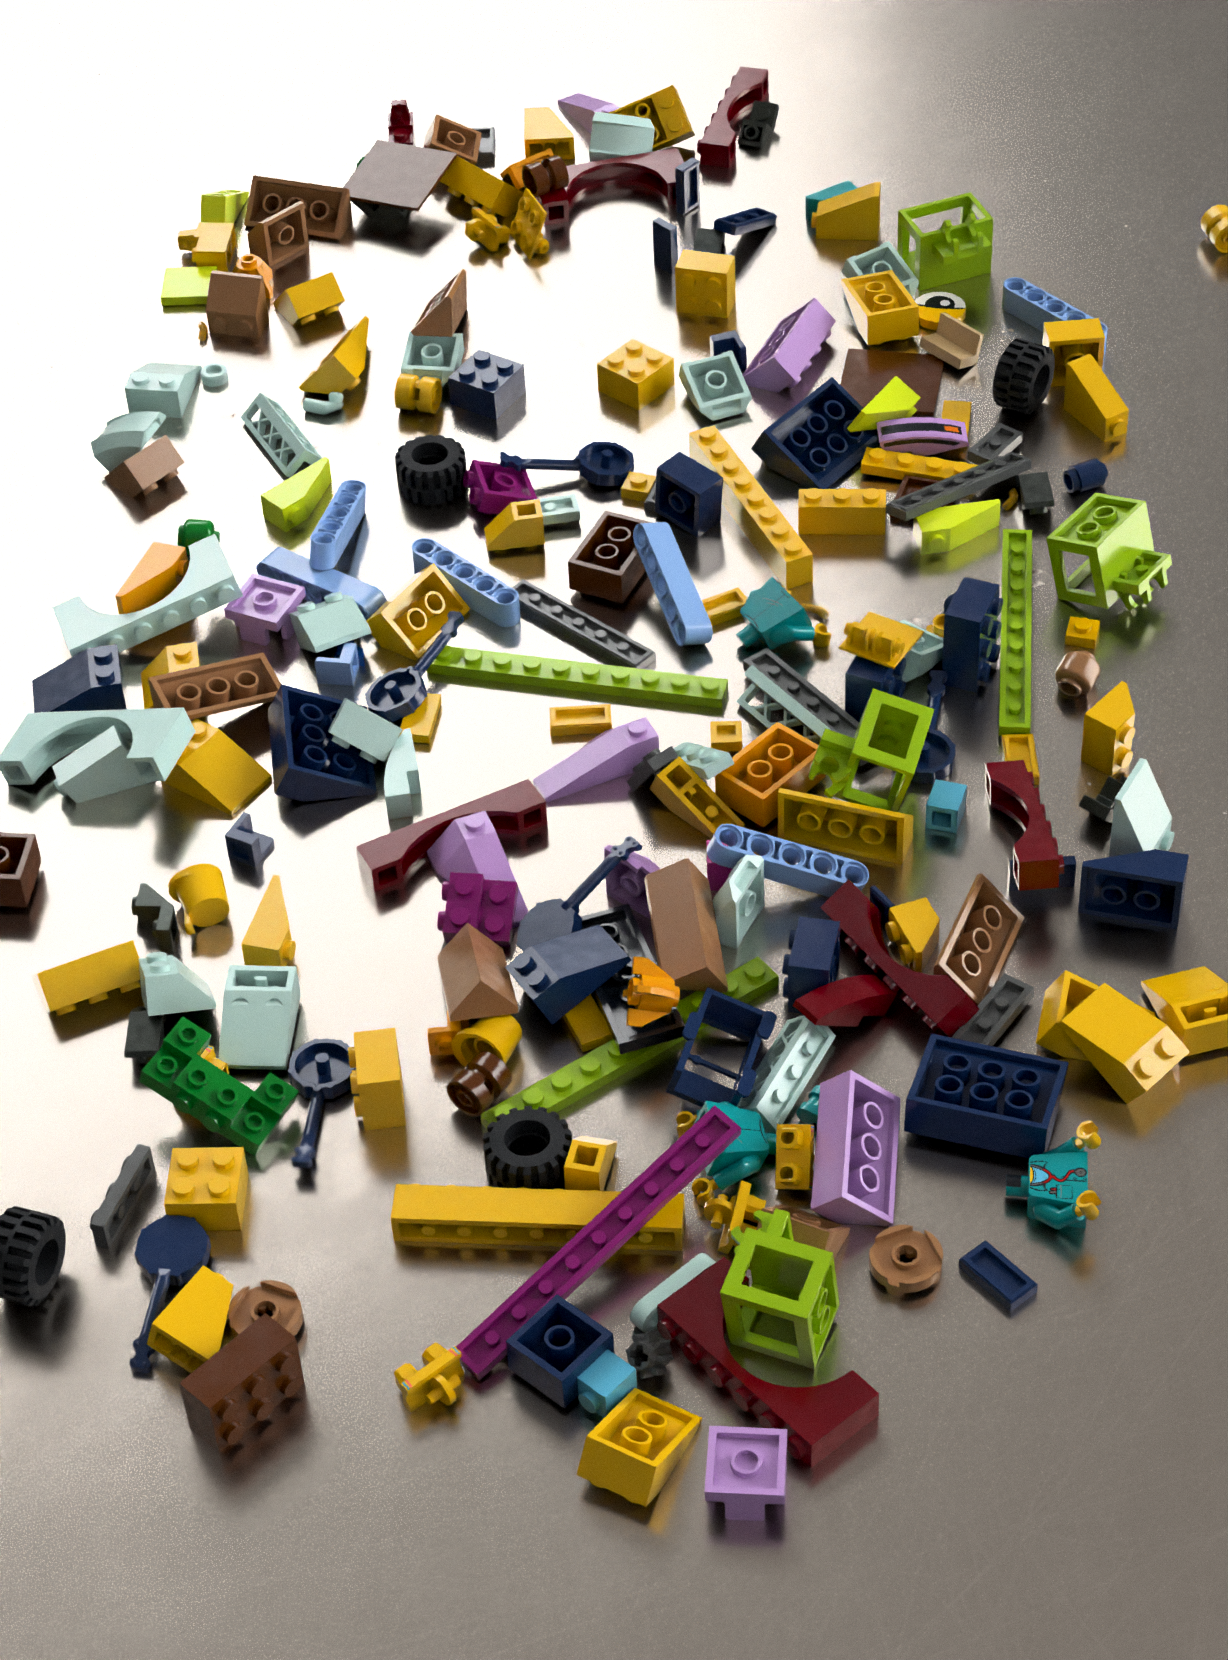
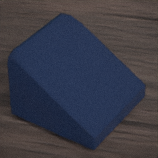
[870,885,896,925]

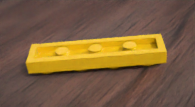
[860,447,978,481]

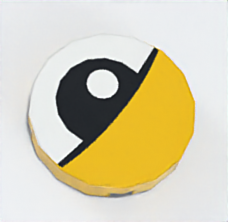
[915,292,966,330]

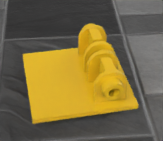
[510,188,549,259]
[839,611,924,669]

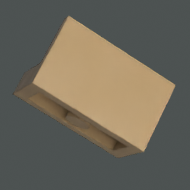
[920,312,984,369]

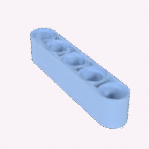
[1002,277,1108,354]
[309,480,366,570]
[633,522,713,646]
[411,538,521,627]
[256,547,387,620]
[706,823,869,897]

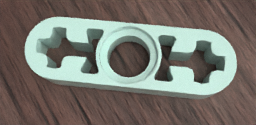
[630,1253,716,1333]

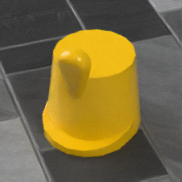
[167,863,230,935]
[452,1014,522,1067]

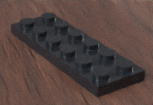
[582,904,685,1055]

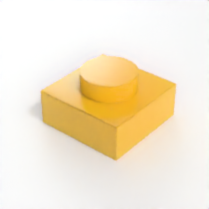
[621,471,656,501]
[1065,616,1100,649]
[710,721,742,752]

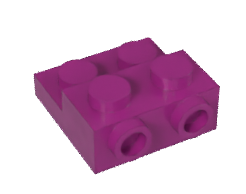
[463,460,537,515]
[437,872,519,947]

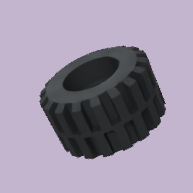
[993,338,1055,415]
[395,434,467,505]
[483,1106,572,1189]
[0,1206,66,1306]

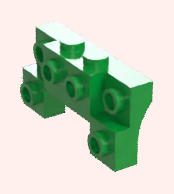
[139,1017,299,1156]

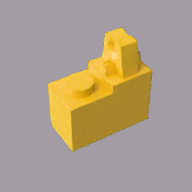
[177,222,237,272]

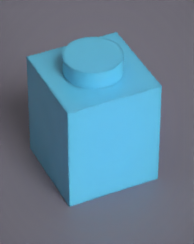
[925,779,967,834]
[577,1349,637,1418]

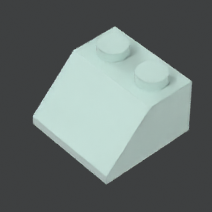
[289,592,371,653]
[328,698,402,764]
[138,952,216,1016]

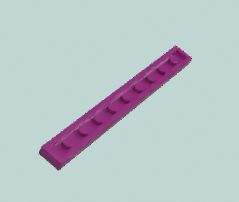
[456,1105,741,1380]

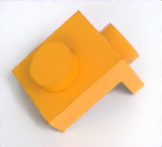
[427,1010,470,1056]

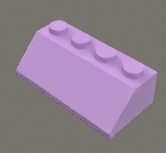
[742,297,836,393]
[811,1070,901,1226]

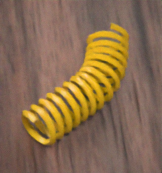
[198,321,208,341]
[1002,488,1018,510]
[801,603,829,619]

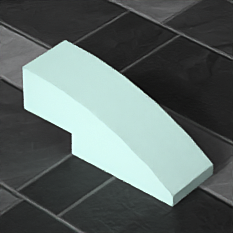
[384,728,421,820]

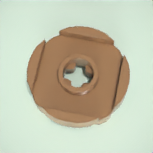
[869,1225,943,1296]
[228,1280,303,1338]

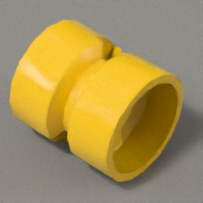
[1201,205,1228,253]
[394,373,442,414]

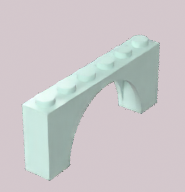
[52,534,243,657]
[0,707,196,785]

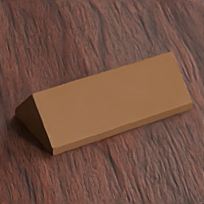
[244,175,353,240]
[410,268,467,337]
[148,652,281,719]
[644,858,728,993]
[933,873,1025,1006]
[437,923,519,1022]

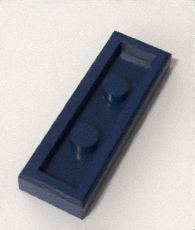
[713,207,777,236]

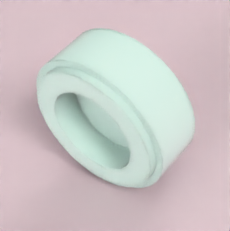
[200,363,228,387]

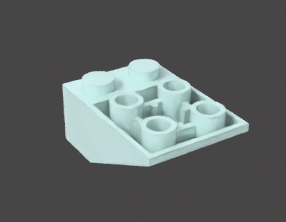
[218,965,301,1070]

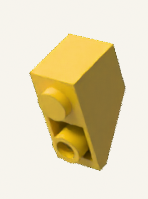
[484,499,545,551]
[885,897,940,973]
[564,1136,617,1191]

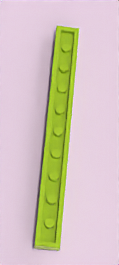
[999,529,1032,736]
[426,645,728,708]
[480,956,779,1129]

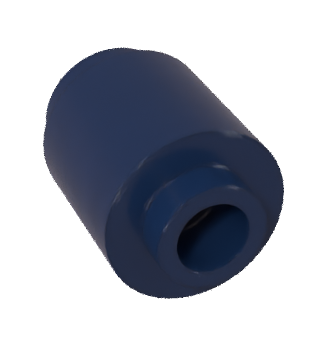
[1063,458,1108,494]

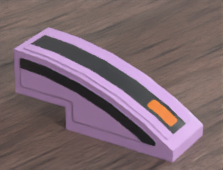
[876,417,969,456]

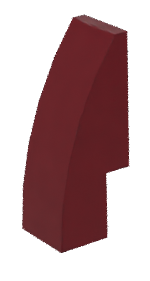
[793,975,897,1027]

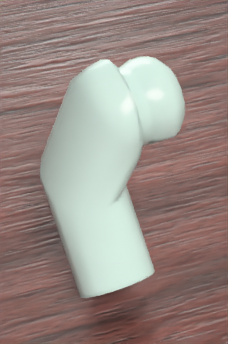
[303,392,344,415]

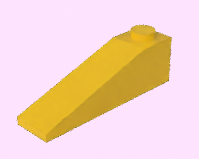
[298,315,369,394]

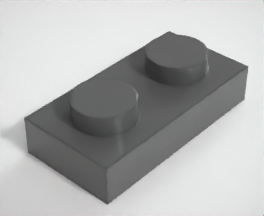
[967,423,1023,465]
[627,746,678,792]

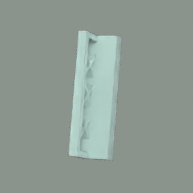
[240,392,322,478]
[736,665,831,743]
[737,1015,836,1134]

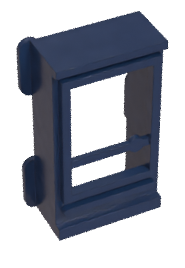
[665,987,777,1107]

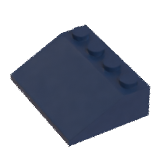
[751,377,880,489]
[268,684,376,802]
[904,1033,1069,1159]

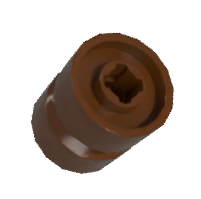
[522,155,569,198]
[447,1051,512,1117]

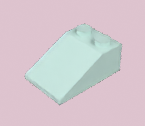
[124,362,202,418]
[1109,758,1174,857]

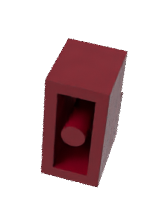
[388,99,416,146]

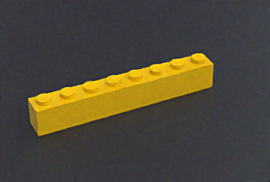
[689,425,813,590]
[390,1184,685,1251]

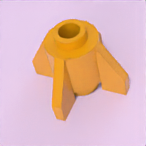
[232,254,273,299]
[623,956,680,1027]

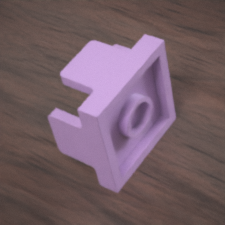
[224,573,306,646]
[704,1426,787,1521]

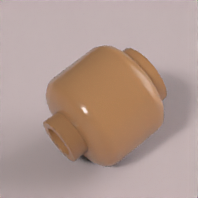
[1055,651,1101,697]

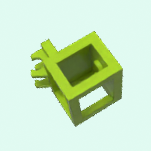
[897,192,994,291]
[1046,492,1172,610]
[808,688,935,812]
[720,1208,840,1370]

